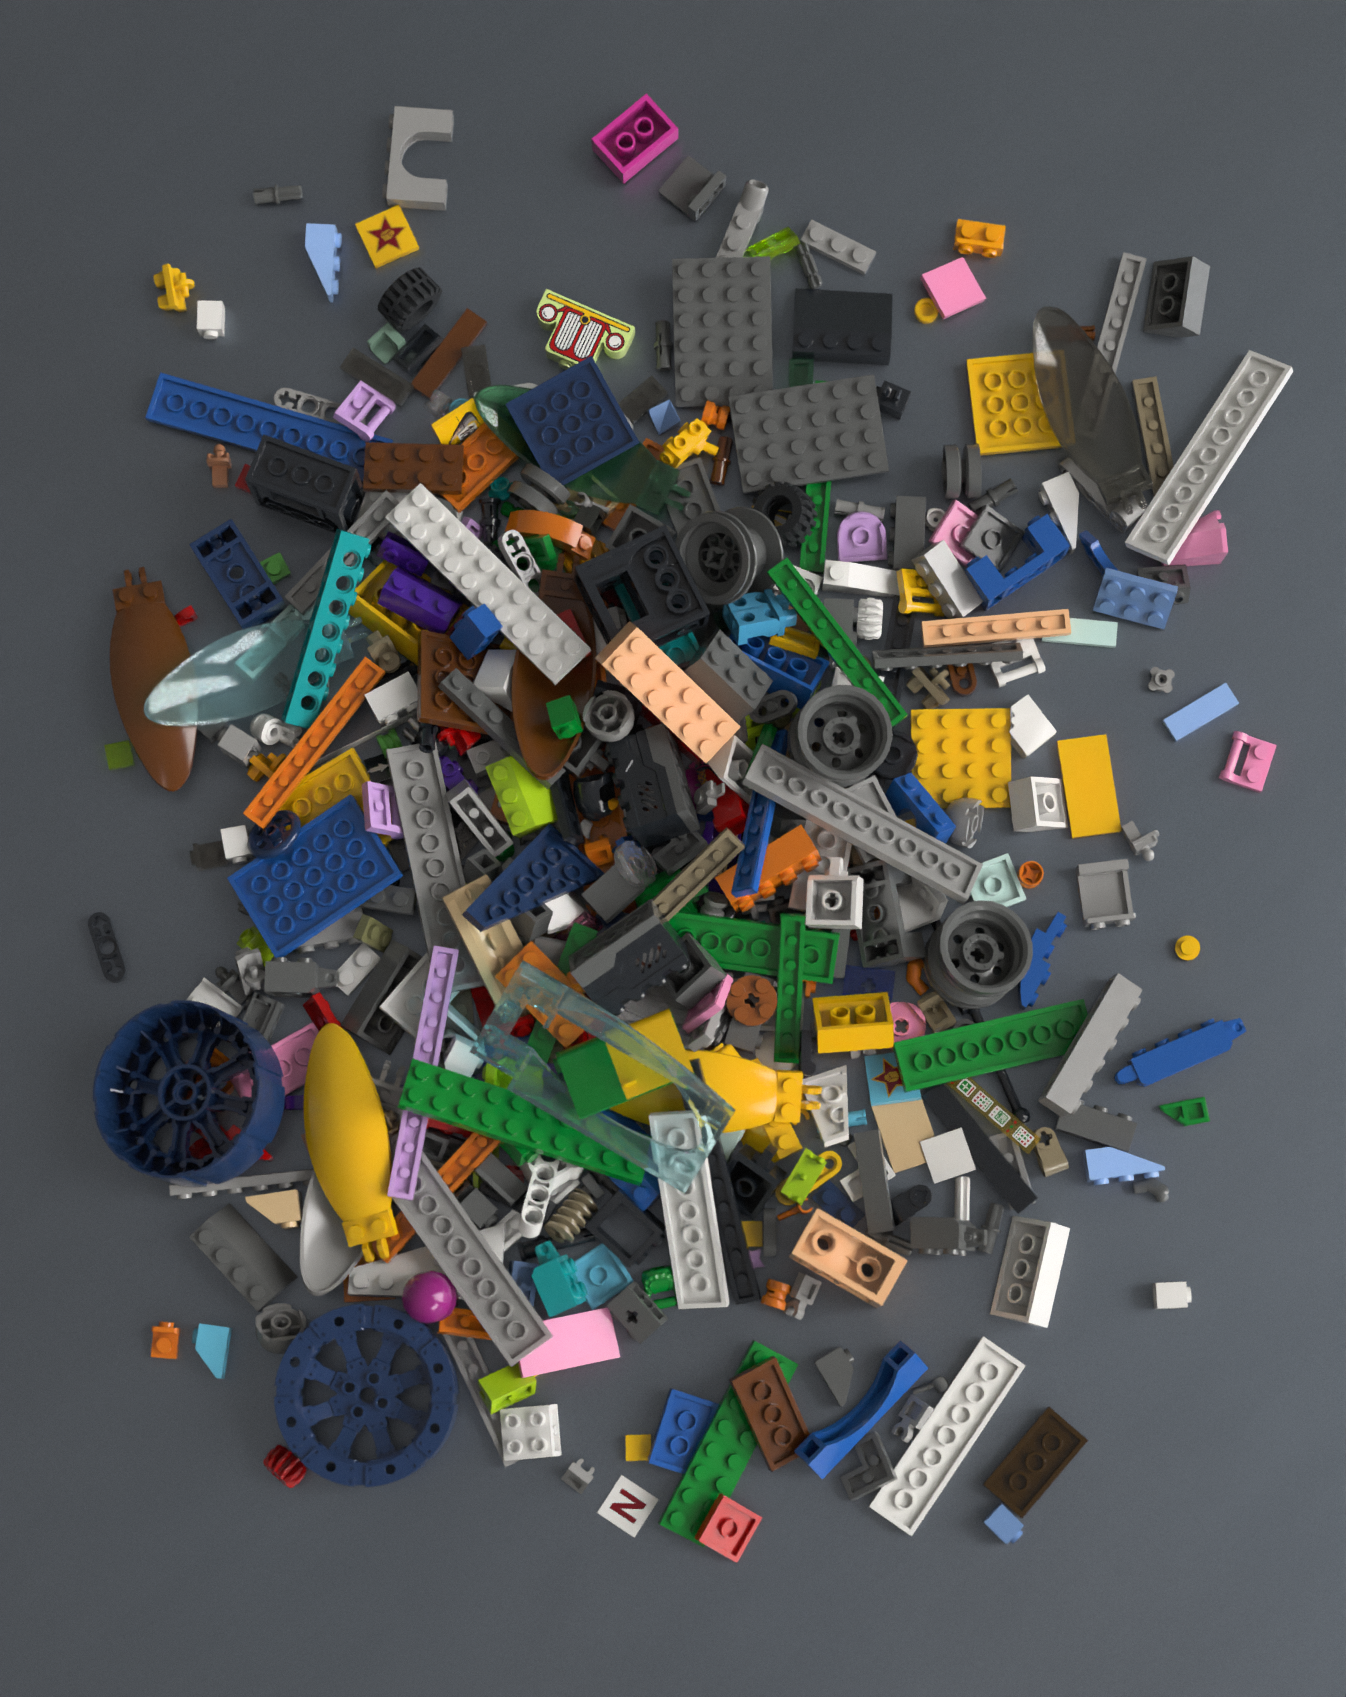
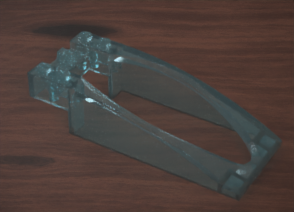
[470,960,735,1193]

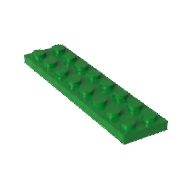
[639,905,840,984]
[893,999,1088,1093]
[658,1340,798,1548]

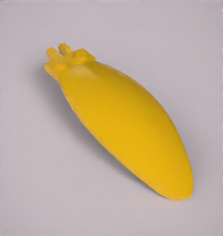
[303,1023,398,1263]
[609,1049,822,1133]

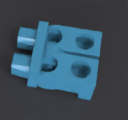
[722,589,797,645]

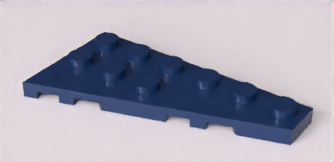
[462,823,605,932]

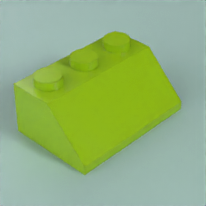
[485,756,558,838]

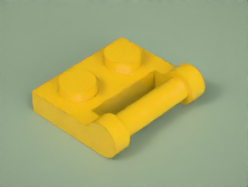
[896,568,944,617]

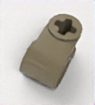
[1031,1127,1069,1178]

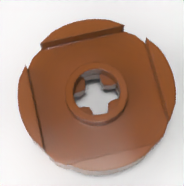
[726,975,777,1027]

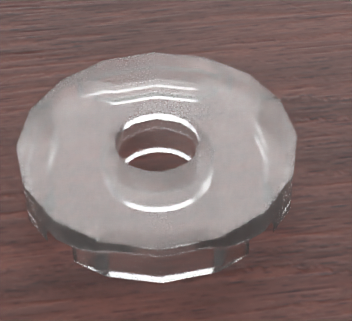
[614,841,657,888]

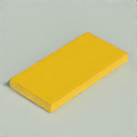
[1056,734,1122,839]

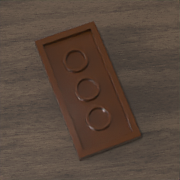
[363,442,464,495]
[729,1356,810,1472]

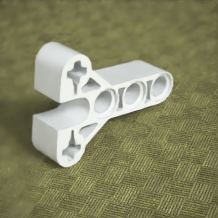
[512,1154,584,1238]

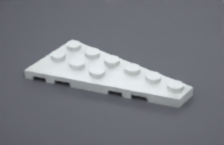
[348,1223,505,1299]

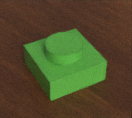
[260,552,292,585]

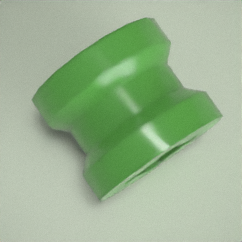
[376,728,403,759]

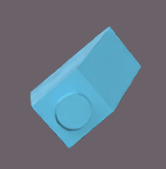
[192,1323,232,1379]

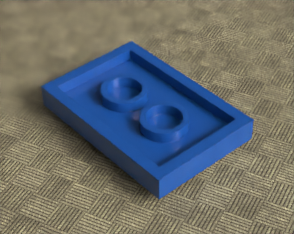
[647,1388,719,1474]

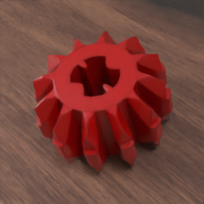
[263,1445,307,1488]

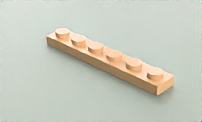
[921,609,1071,648]

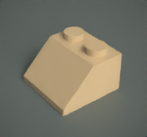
[245,1189,303,1230]

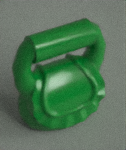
[641,1265,678,1309]

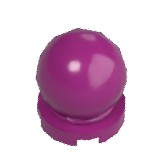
[402,1271,458,1324]

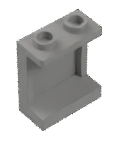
[1075,859,1136,930]

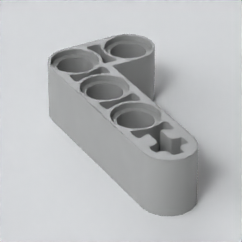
[1058,448,1145,533]

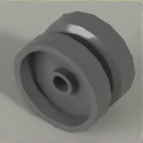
[941,444,982,499]
[507,463,571,514]

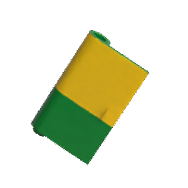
[553,1008,694,1120]

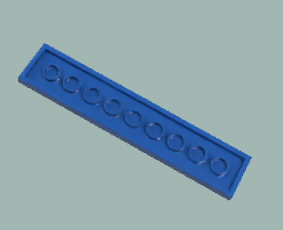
[145,372,394,483]

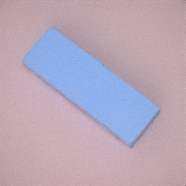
[1162,683,1239,742]

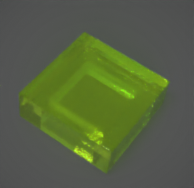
[104,740,134,770]

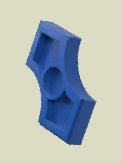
[1079,530,1118,577]

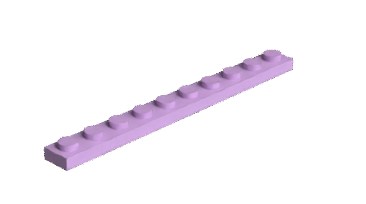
[387,946,459,1201]

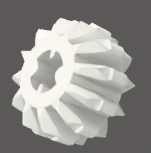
[857,598,883,640]

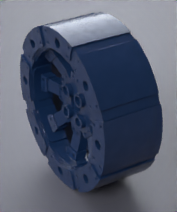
[93,1000,285,1188]
[274,1304,459,1487]

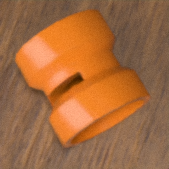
[701,401,730,430]
[1017,861,1044,889]
[760,1279,792,1311]

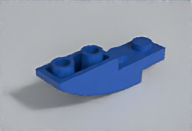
[1018,912,1067,1010]

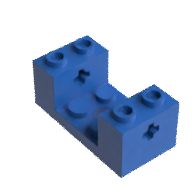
[965,514,1070,611]

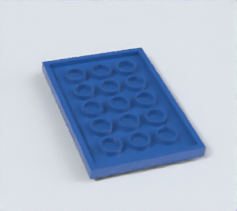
[227,794,403,958]

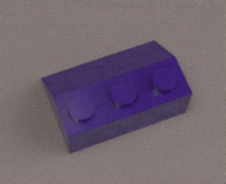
[377,567,464,634]

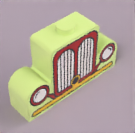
[537,289,635,370]

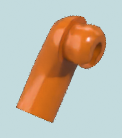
[906,958,929,996]

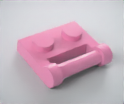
[1219,731,1277,793]

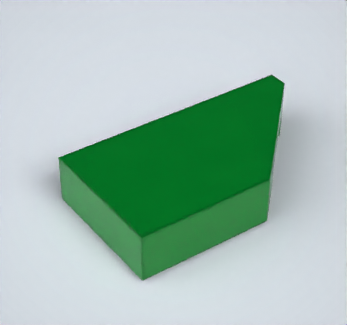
[1158,1097,1210,1127]

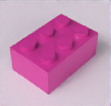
[591,94,678,184]

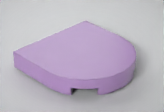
[837,511,887,562]

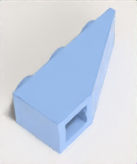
[305,223,341,302]
[1082,1147,1165,1185]

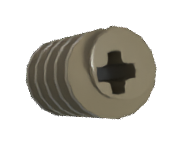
[544,1188,598,1243]

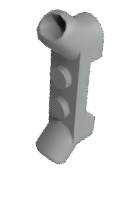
[716,179,769,258]

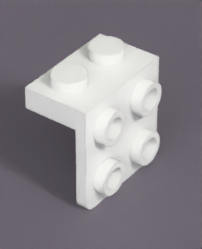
[897,876,948,932]

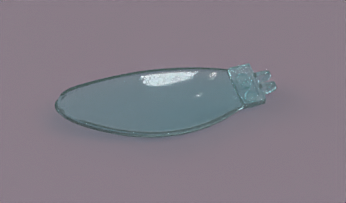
[144,610,368,726]

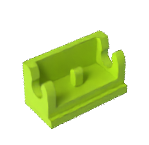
[780,1148,827,1206]
[478,1363,536,1414]

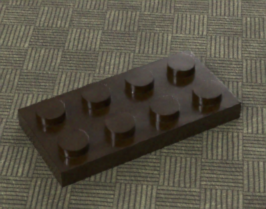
[982,1406,1088,1519]

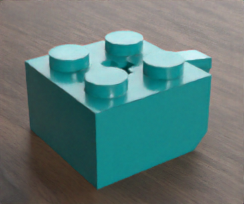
[531,1241,588,1317]

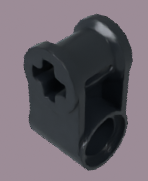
[891,1185,932,1226]

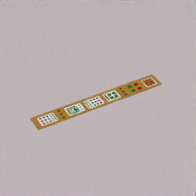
[947,1078,1041,1154]

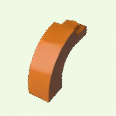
[505,510,596,561]

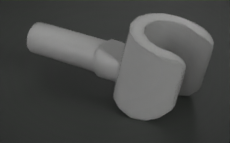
[574,492,610,514]

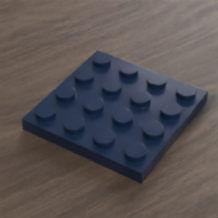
[505,356,640,486]

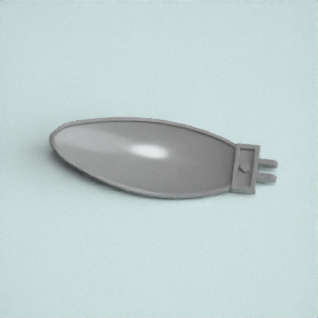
[300,1060,406,1296]

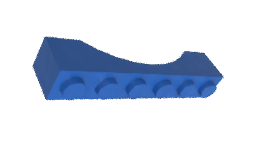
[794,1340,928,1479]

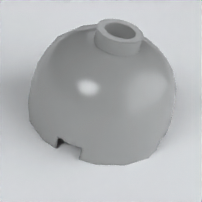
[583,690,635,742]
[943,797,984,848]
[255,1303,306,1354]

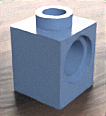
[982,1503,1024,1544]

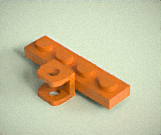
[438,1308,492,1340]

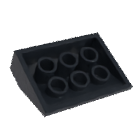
[792,288,892,365]

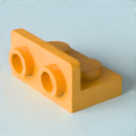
[953,219,1006,258]

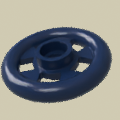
[247,810,301,859]

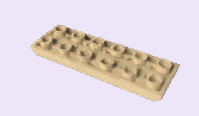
[441,874,534,1023]

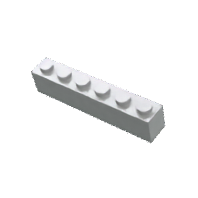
[1038,973,1143,1118]

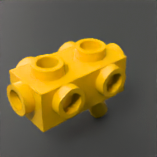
[659,418,719,471]

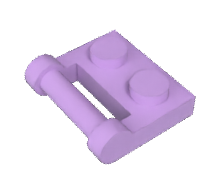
[333,381,396,442]
[362,781,403,839]

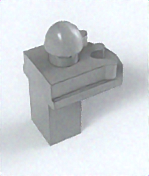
[1121,821,1160,861]

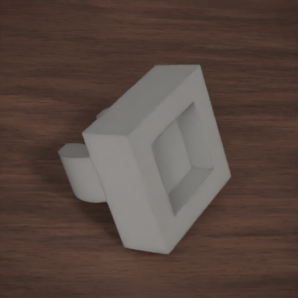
[561,1458,595,1494]

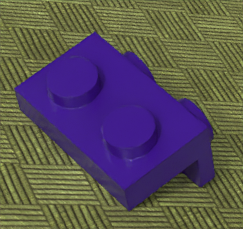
[376,531,429,577]

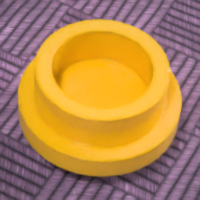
[1175,935,1200,961]

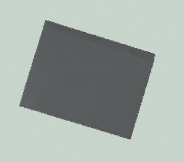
[580,861,644,924]

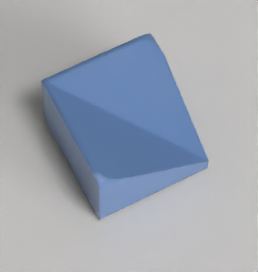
[648,399,681,436]

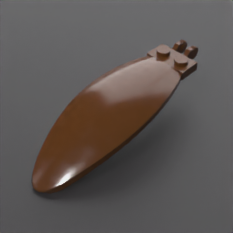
[511,553,597,780]
[110,567,198,791]

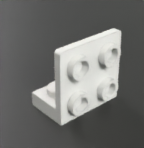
[500,1404,561,1461]

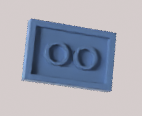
[1093,568,1178,629]

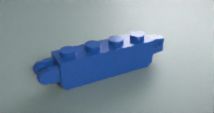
[1114,1018,1246,1087]

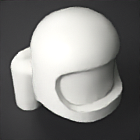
[250,713,302,748]

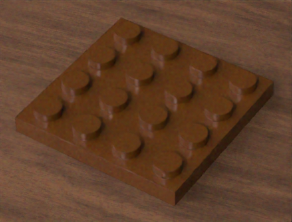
[417,630,514,735]

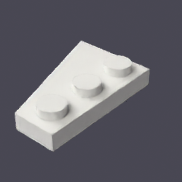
[802,1065,849,1147]

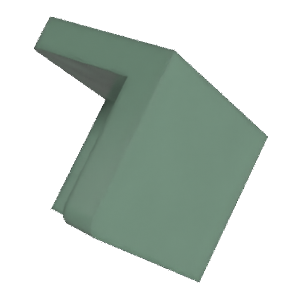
[367,322,406,365]

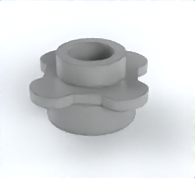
[1148,667,1175,693]

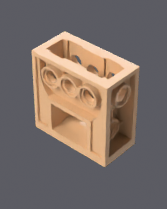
[789,1208,908,1308]

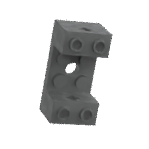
[847,860,926,968]

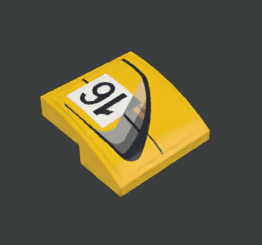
[431,398,484,445]

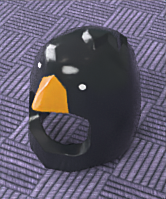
[573,772,619,821]

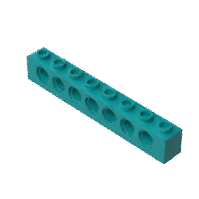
[281,529,371,729]

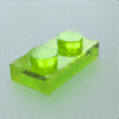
[746,227,800,261]

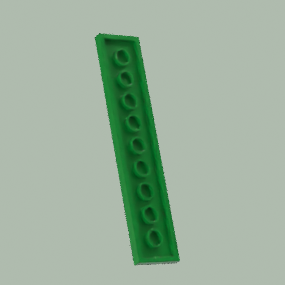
[397,1058,652,1186]

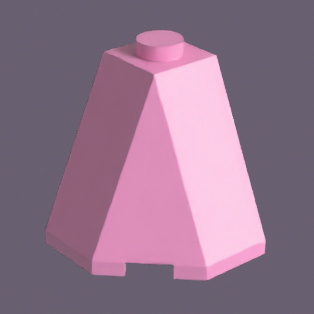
[1161,510,1228,566]

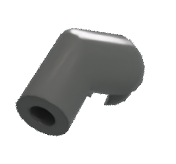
[1132,1178,1169,1203]

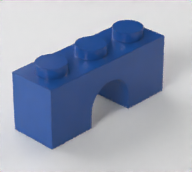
[885,773,956,844]

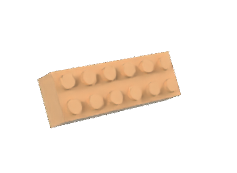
[595,621,740,763]

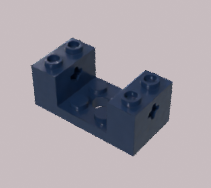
[189,519,287,634]

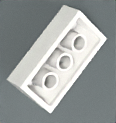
[990,1216,1070,1328]

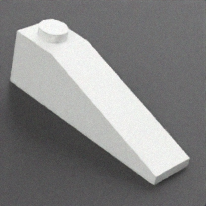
[822,560,920,600]

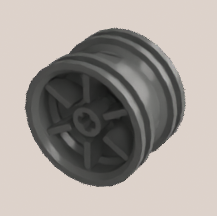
[787,685,892,789]
[923,900,1033,1009]

